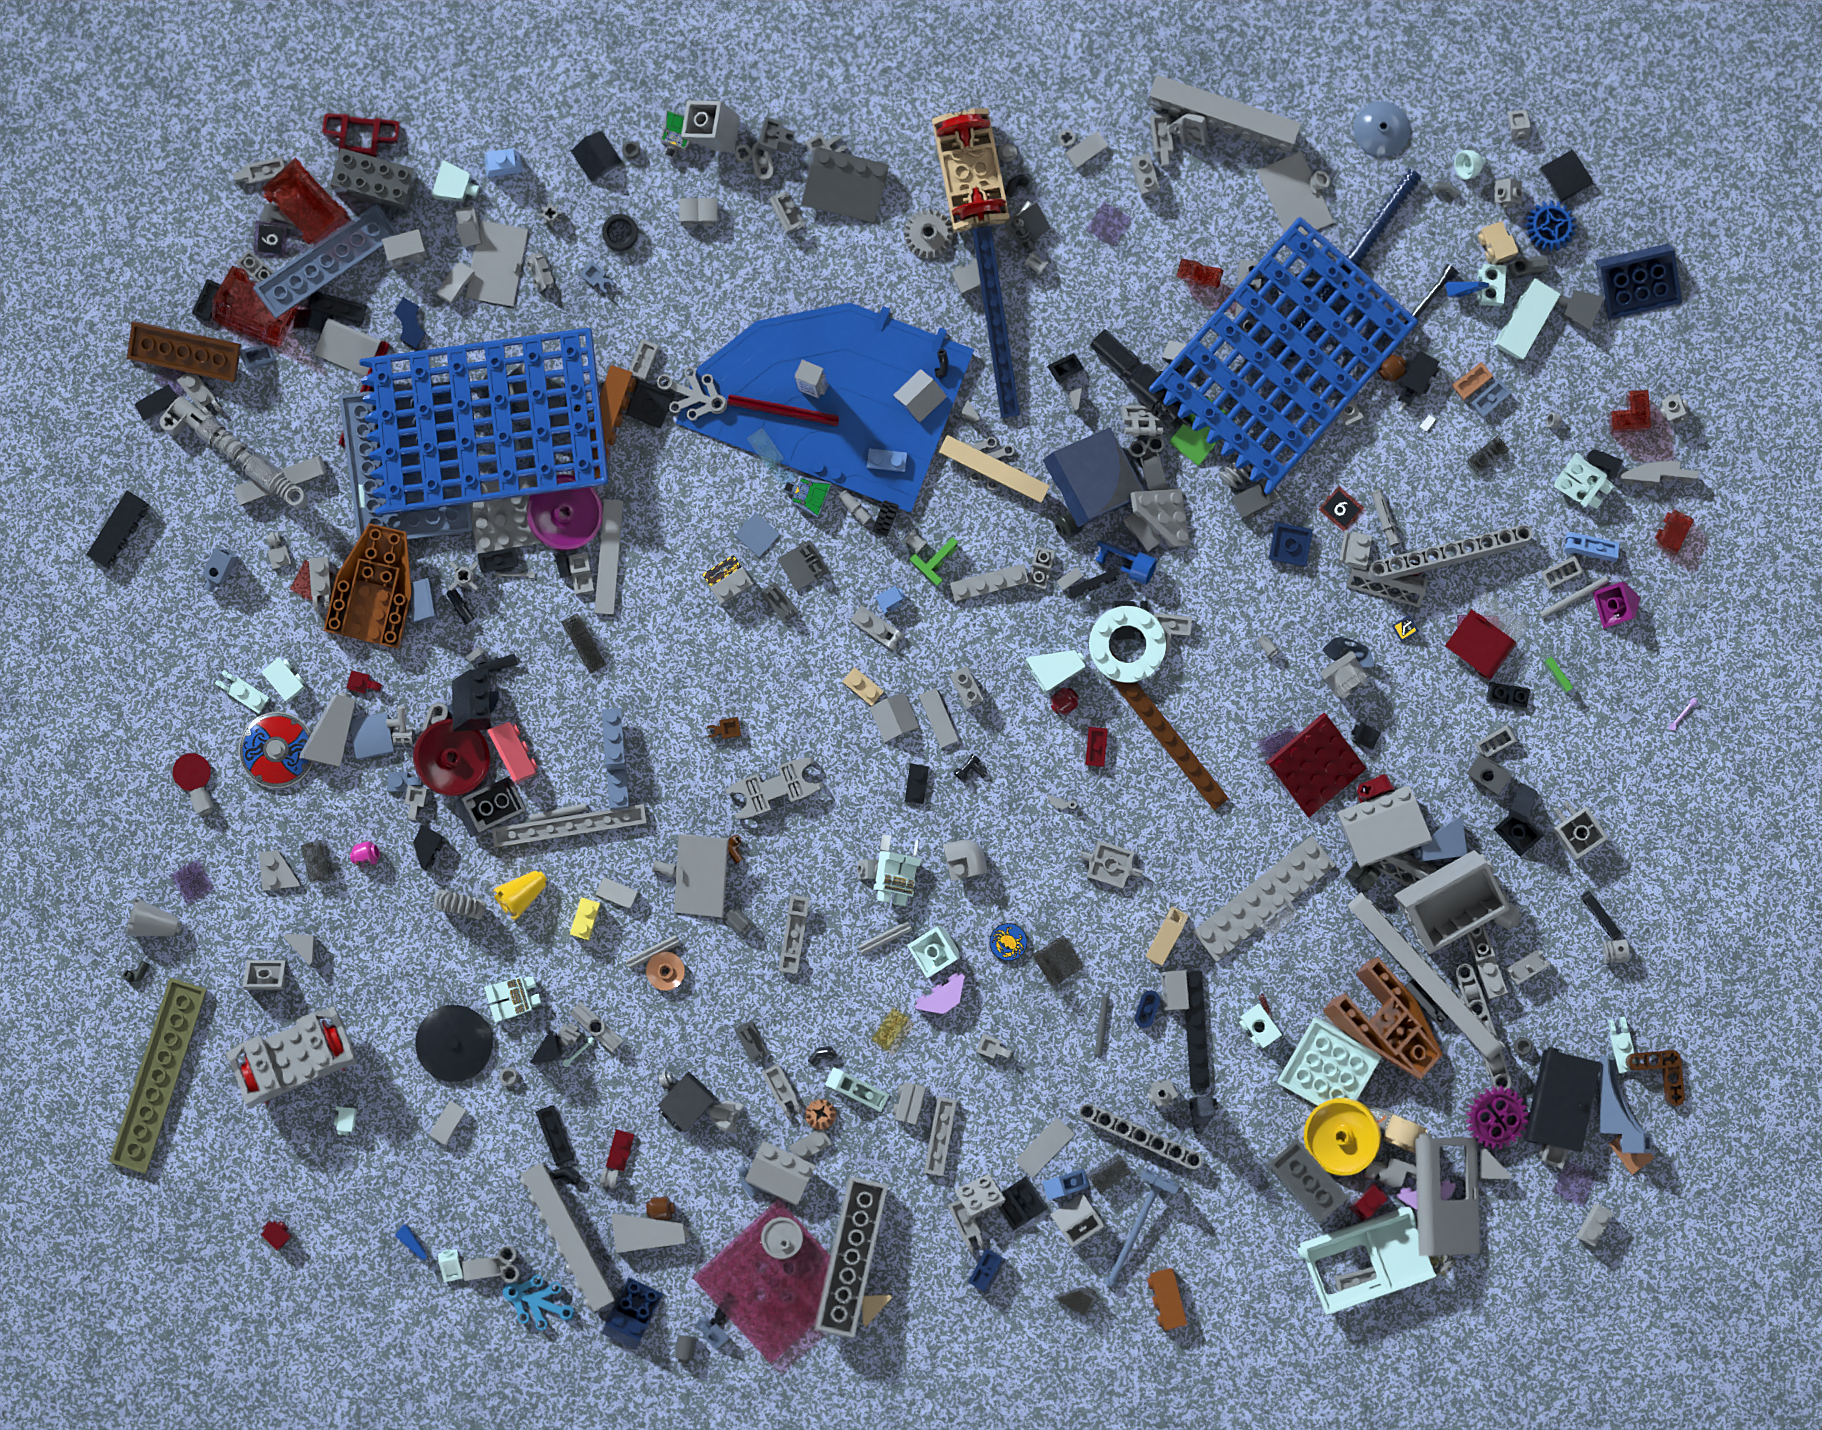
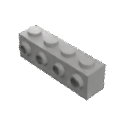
[1235,260,1265,339]

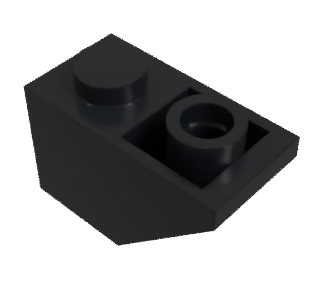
[413,825,445,870]

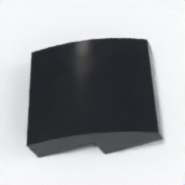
[1540,149,1593,202]
[998,1176,1048,1231]

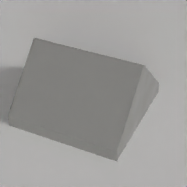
[893,369,947,423]
[869,692,920,743]
[243,960,286,990]

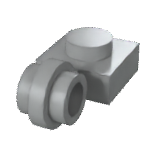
[267,532,292,570]

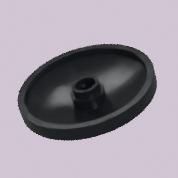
[415,1005,493,1082]

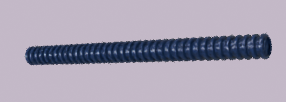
[1281,169,1422,357]

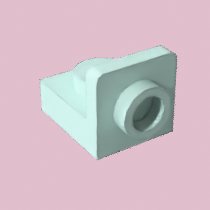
[438,1249,463,1283]

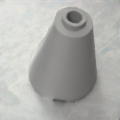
[126,898,181,937]

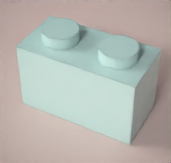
[262,658,305,703]

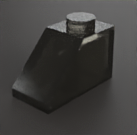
[1053,1286,1098,1317]

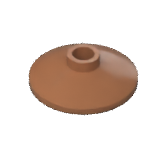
[646,952,685,990]

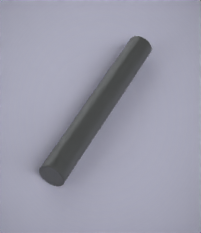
[1095,997,1109,1056]

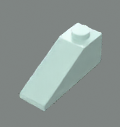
[825,1068,889,1112]

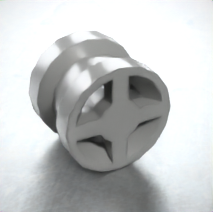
[600,1168,619,1189]

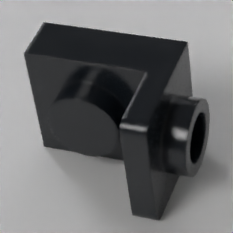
[1351,722,1381,750]

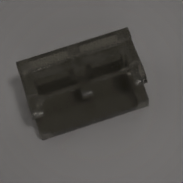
[301,840,335,883]
[1086,1153,1132,1194]

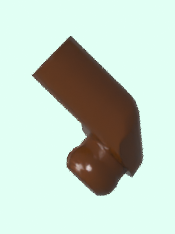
[728,835,743,864]

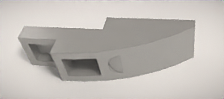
[1619,461,1699,487]
[1466,924,1508,1001]

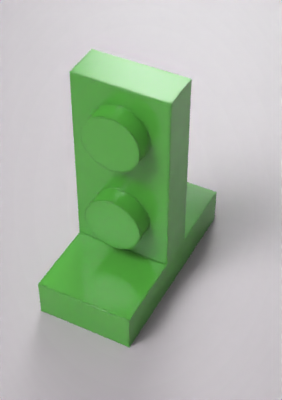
[910,537,958,587]

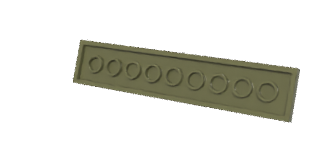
[109,977,207,1174]

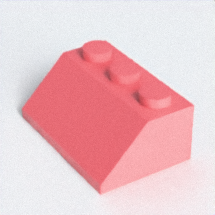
[487,721,538,784]

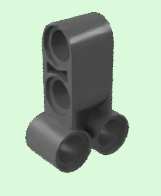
[1128,435,1168,491]

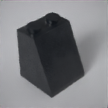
[657,1071,718,1132]

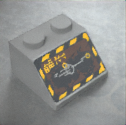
[701,554,753,606]

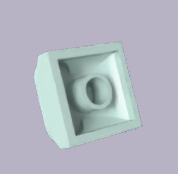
[907,925,960,978]

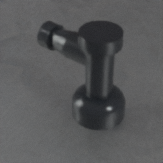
[953,754,988,782]

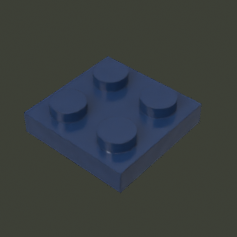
[1268,522,1313,567]

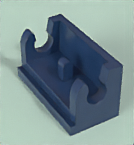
[968,1248,1006,1293]

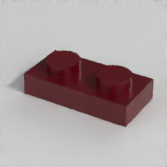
[1085,727,1108,767]
[605,1129,635,1172]

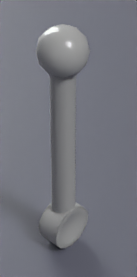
[495,571,535,579]

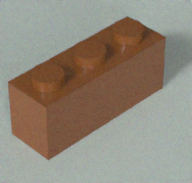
[1147,1267,1188,1330]

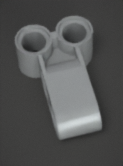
[461,1245,521,1283]

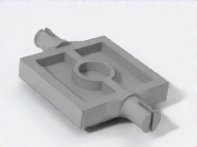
[1078,840,1143,889]

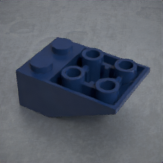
[601,1277,663,1350]

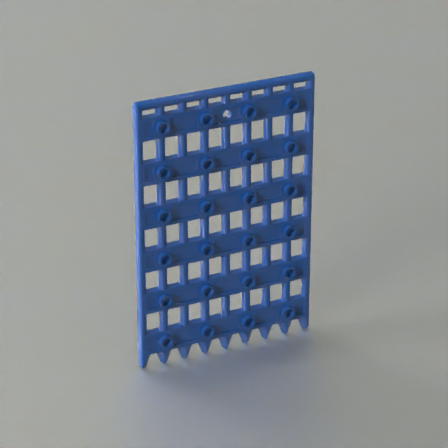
[1149,217,1418,495]
[359,328,609,516]

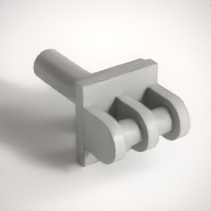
[386,706,413,745]

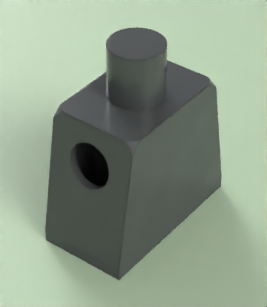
[1555,290,1605,333]

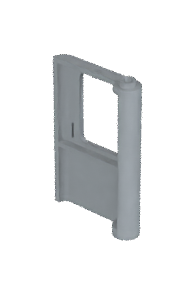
[1415,1134,1480,1256]

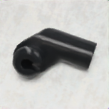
[934,349,949,378]
[808,1046,836,1066]
[553,1167,581,1185]

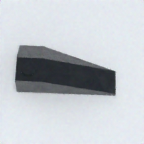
[1188,1095,1218,1137]

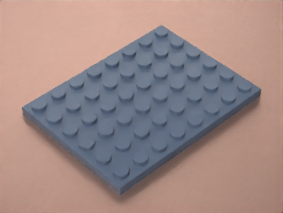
[339,381,473,540]

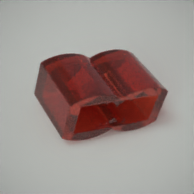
[1654,509,1694,555]

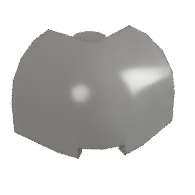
[943,840,989,881]

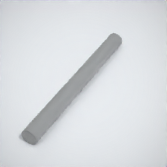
[1539,576,1609,620]

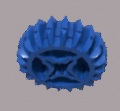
[1525,200,1577,252]

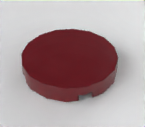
[173,753,211,791]

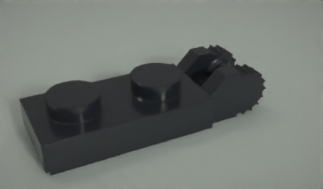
[1069,568,1120,598]

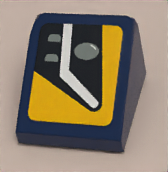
[1392,615,1419,642]

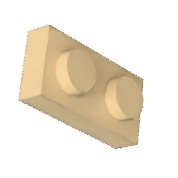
[842,667,884,706]

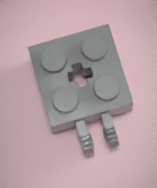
[1552,801,1608,861]

